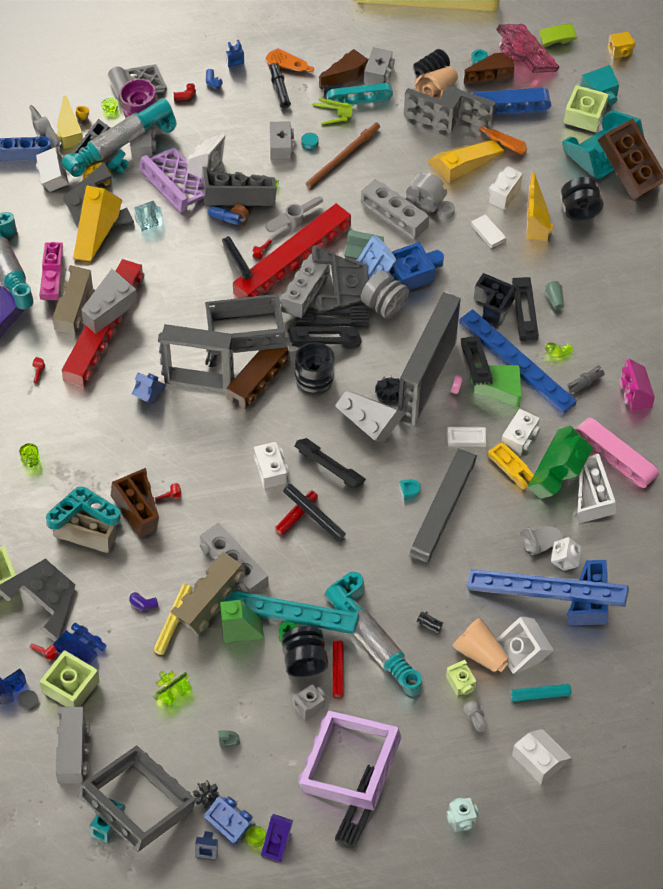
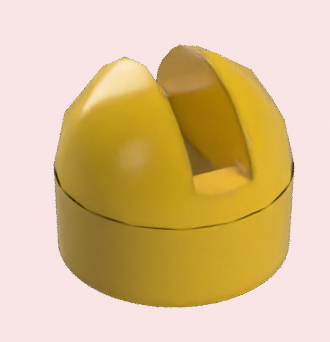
[75,106,90,121]

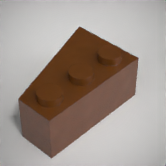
[110,468,159,538]

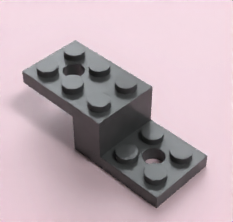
[404,85,496,133]

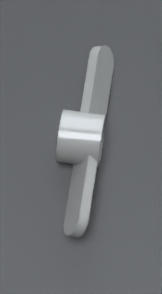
[29,105,60,147]
[266,197,323,232]

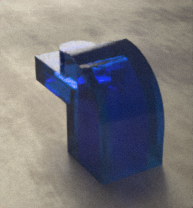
[0,668,27,705]

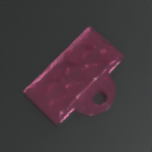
[496,24,560,73]

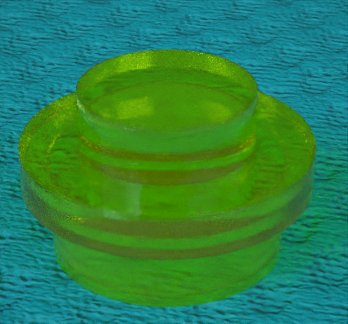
[101,98,118,114]
[245,826,266,847]

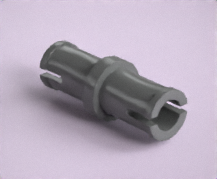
[567,365,605,394]

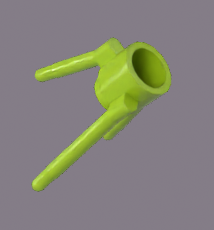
[313,98,352,125]

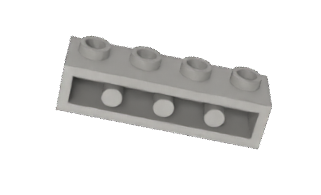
[280,254,330,318]

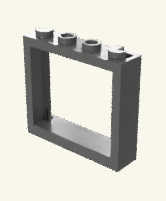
[205,294,286,355]
[158,324,234,392]
[79,745,196,852]

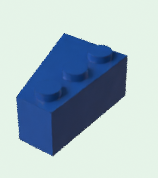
[567,560,609,625]

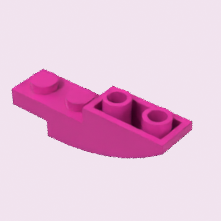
[39,242,63,300]

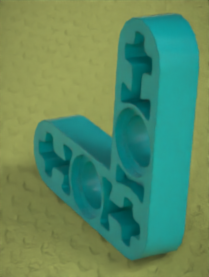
[46,486,120,530]

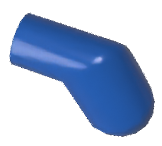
[206,69,223,89]

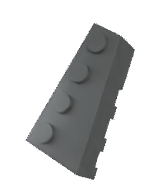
[201,167,277,206]

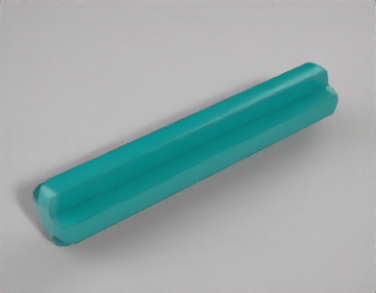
[510,683,571,702]

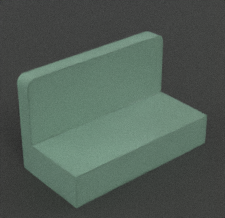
[344,230,384,260]

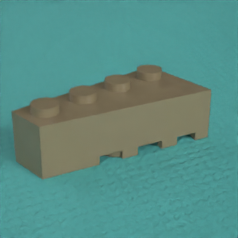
[170,552,246,635]

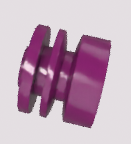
[119,79,157,119]

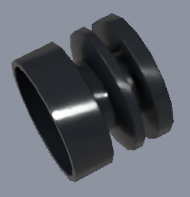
[295,342,335,393]
[281,626,328,678]

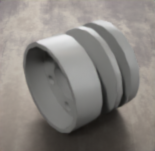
[361,270,409,319]

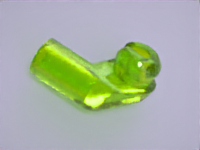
[545,342,573,358]

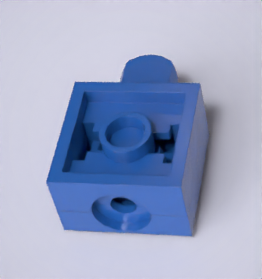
[389,242,444,290]

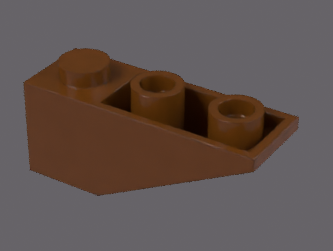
[319,49,369,89]
[463,52,515,83]

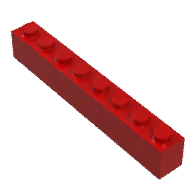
[233,203,351,298]
[61,259,145,387]

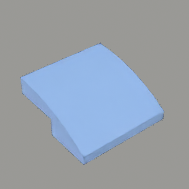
[357,235,396,280]

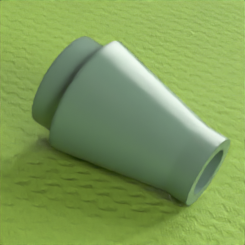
[545,281,564,310]

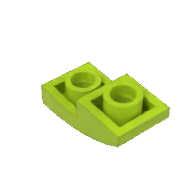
[539,23,578,47]

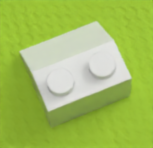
[186,133,226,179]
[496,617,554,674]
[512,729,571,785]

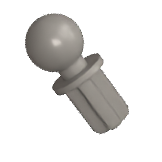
[464,701,488,732]

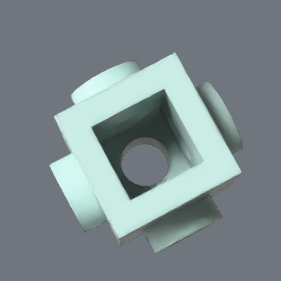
[446,798,479,832]

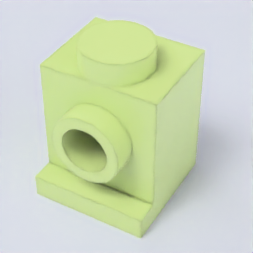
[446,660,477,697]

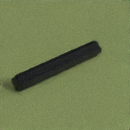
[222,236,252,280]
[283,483,346,541]

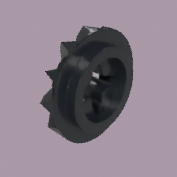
[375,375,400,403]

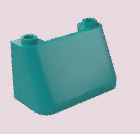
[562,110,645,179]

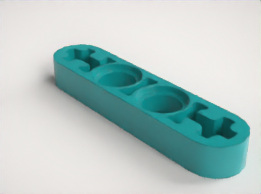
[326,83,393,105]

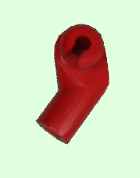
[173,83,196,101]

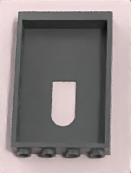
[398,292,461,427]

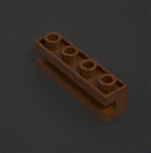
[226,347,289,409]

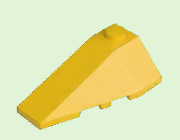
[428,140,504,183]
[526,173,553,241]
[73,186,122,262]

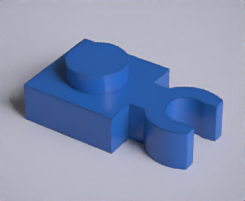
[226,40,244,68]

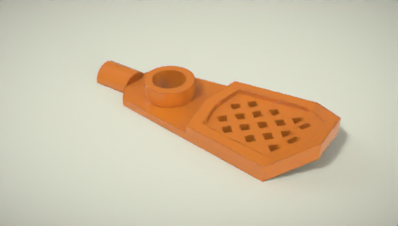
[265,48,314,73]
[480,126,527,155]

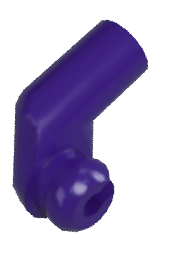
[129,592,159,611]

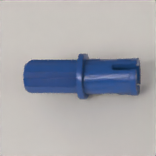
[208,206,243,226]

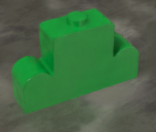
[528,426,593,499]

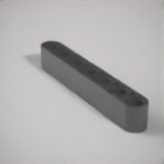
[409,448,477,563]

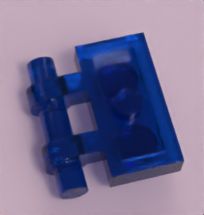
[53,622,107,665]

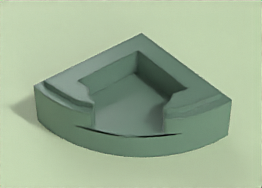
[218,730,240,747]

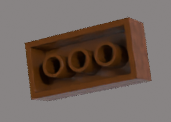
[598,119,663,200]

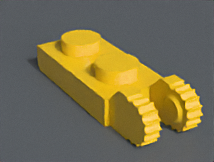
[487,442,534,490]

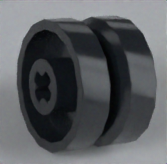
[560,177,604,221]

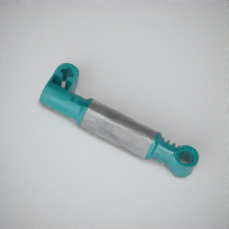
[62,98,177,177]
[0,212,34,309]
[324,572,423,696]

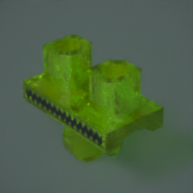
[153,670,192,707]

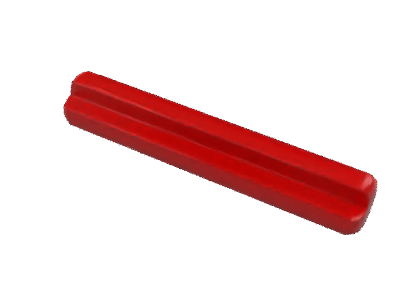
[275,490,318,535]
[333,640,344,698]

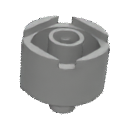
[405,172,447,215]

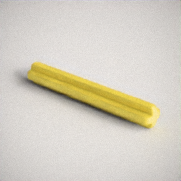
[154,584,192,655]

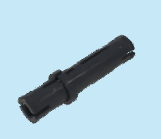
[269,63,291,108]

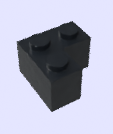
[474,273,516,326]

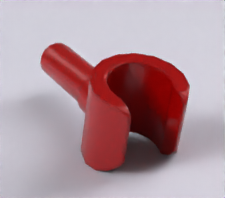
[252,239,272,258]
[32,357,45,384]
[155,483,181,502]
[30,643,58,661]

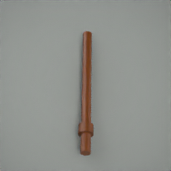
[306,122,380,188]

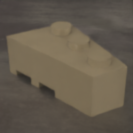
[52,265,95,335]
[53,493,116,553]

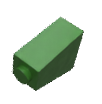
[470,365,522,407]
[220,600,264,643]

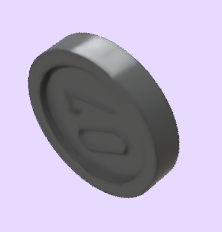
[17,690,38,710]

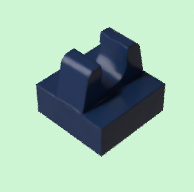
[195,831,218,859]

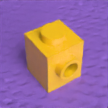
[608,31,635,59]

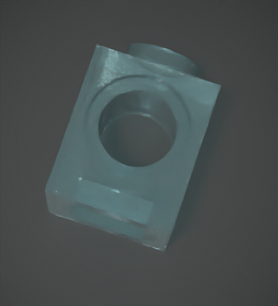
[134,200,163,231]

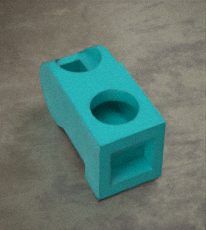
[90,798,125,844]

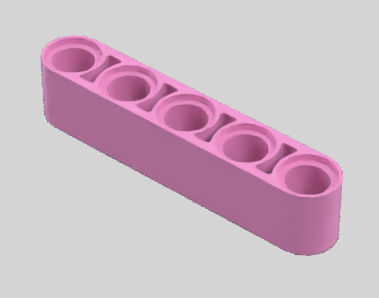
[575,418,659,488]

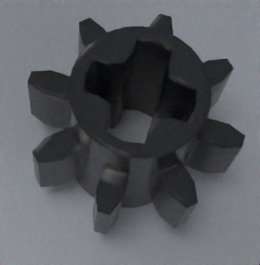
[193,780,220,809]

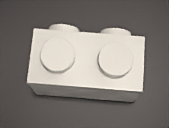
[36,148,69,192]
[488,166,523,210]
[501,408,541,456]
[254,442,289,489]

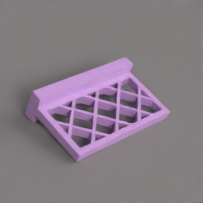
[140,147,203,213]

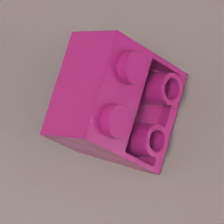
[619,359,655,411]

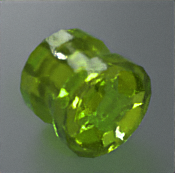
[19,443,40,468]

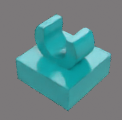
[107,150,129,174]

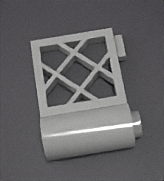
[108,64,167,102]

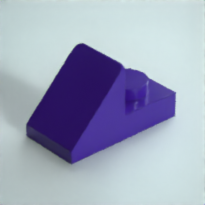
[261,814,293,862]

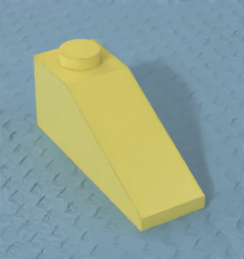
[56,96,83,149]

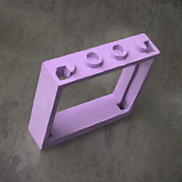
[299,710,402,811]

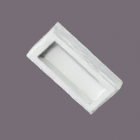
[471,214,506,249]
[447,427,486,447]

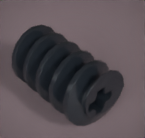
[413,49,450,78]

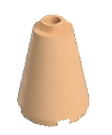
[414,67,458,99]
[452,617,509,673]

